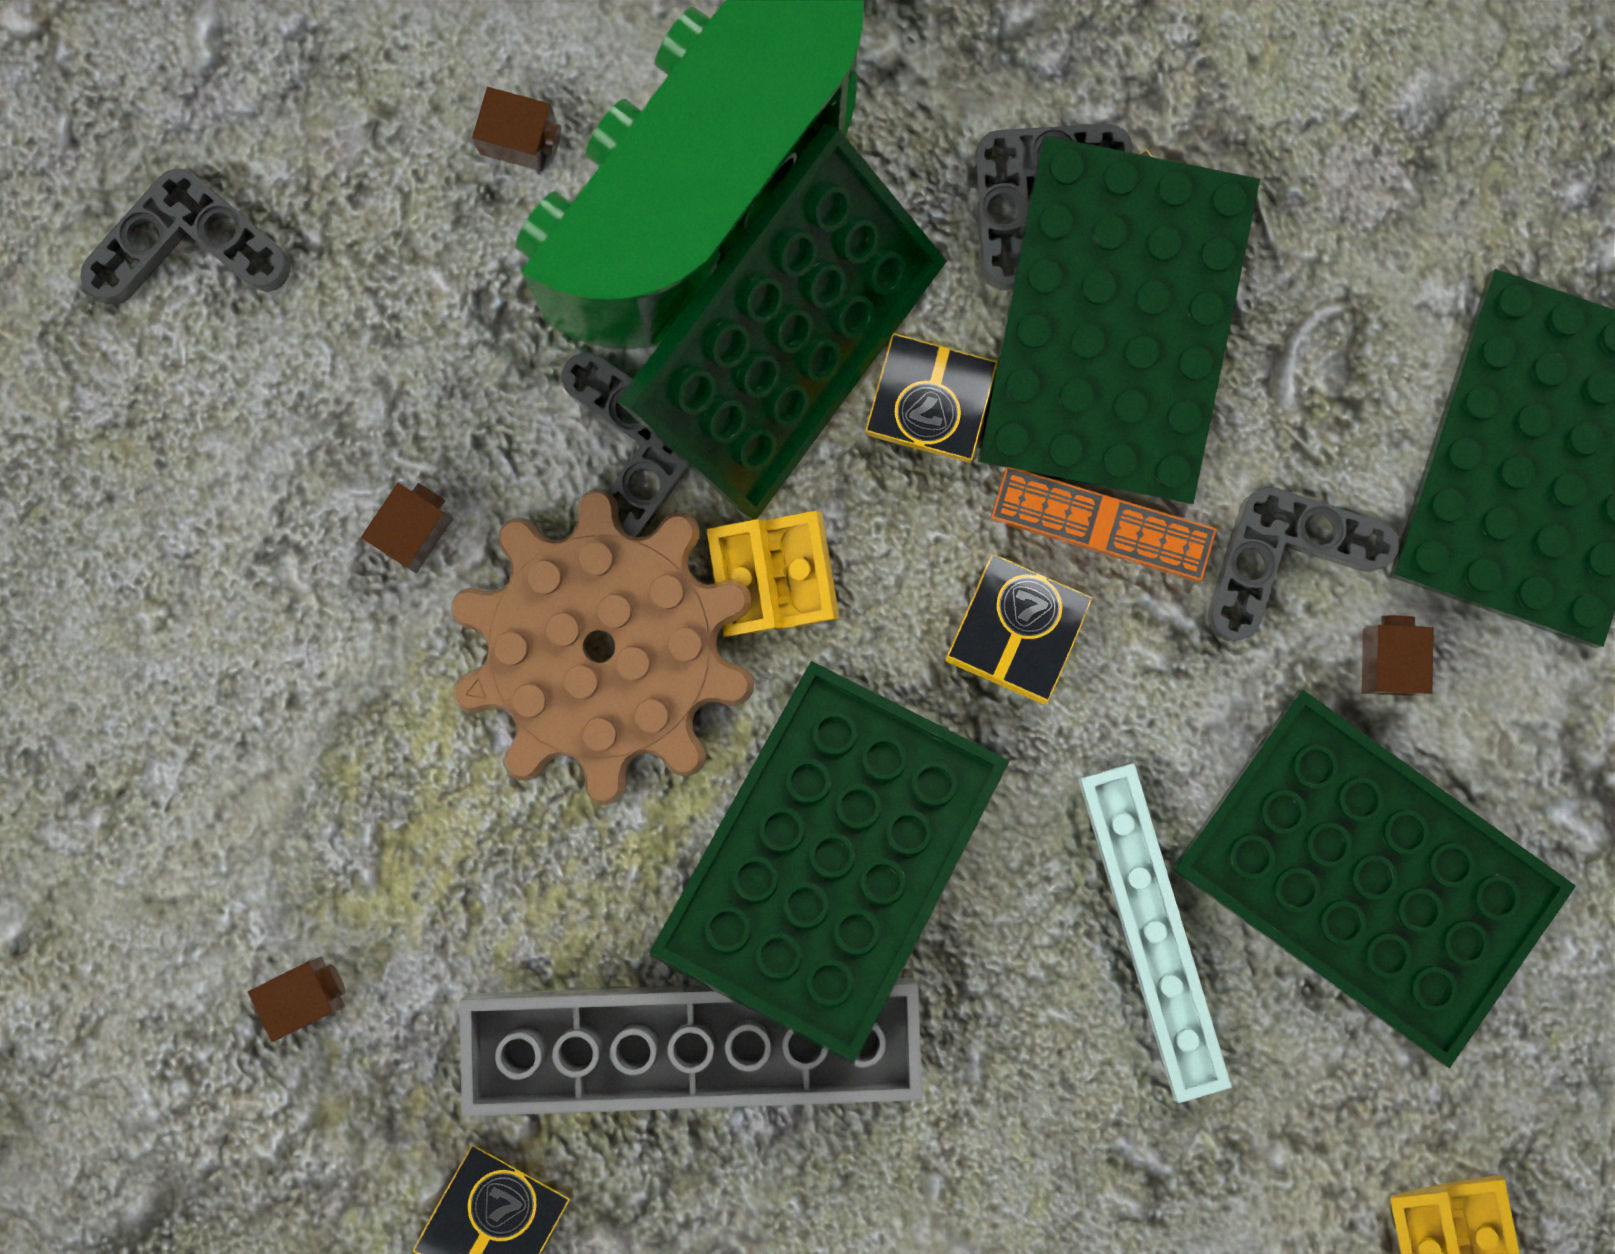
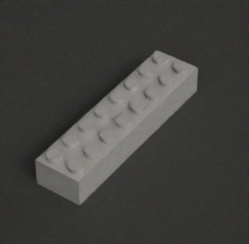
[459,978,922,1117]

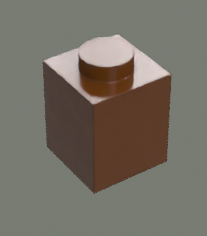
[472,86,562,172]
[360,482,453,573]
[1361,615,1434,696]
[247,956,346,1043]

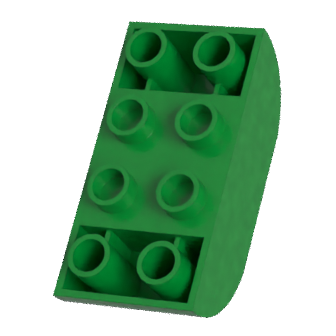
[515,0,864,349]

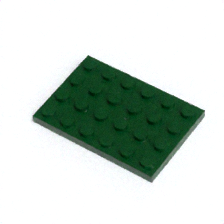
[617,123,947,520]
[977,135,1260,504]
[1389,269,1615,648]
[649,661,1010,1065]
[1171,689,1576,1068]

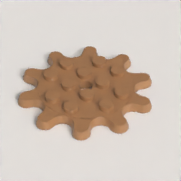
[451,488,754,805]

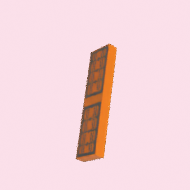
[990,467,1217,583]

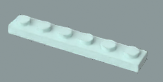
[1078,763,1232,1104]

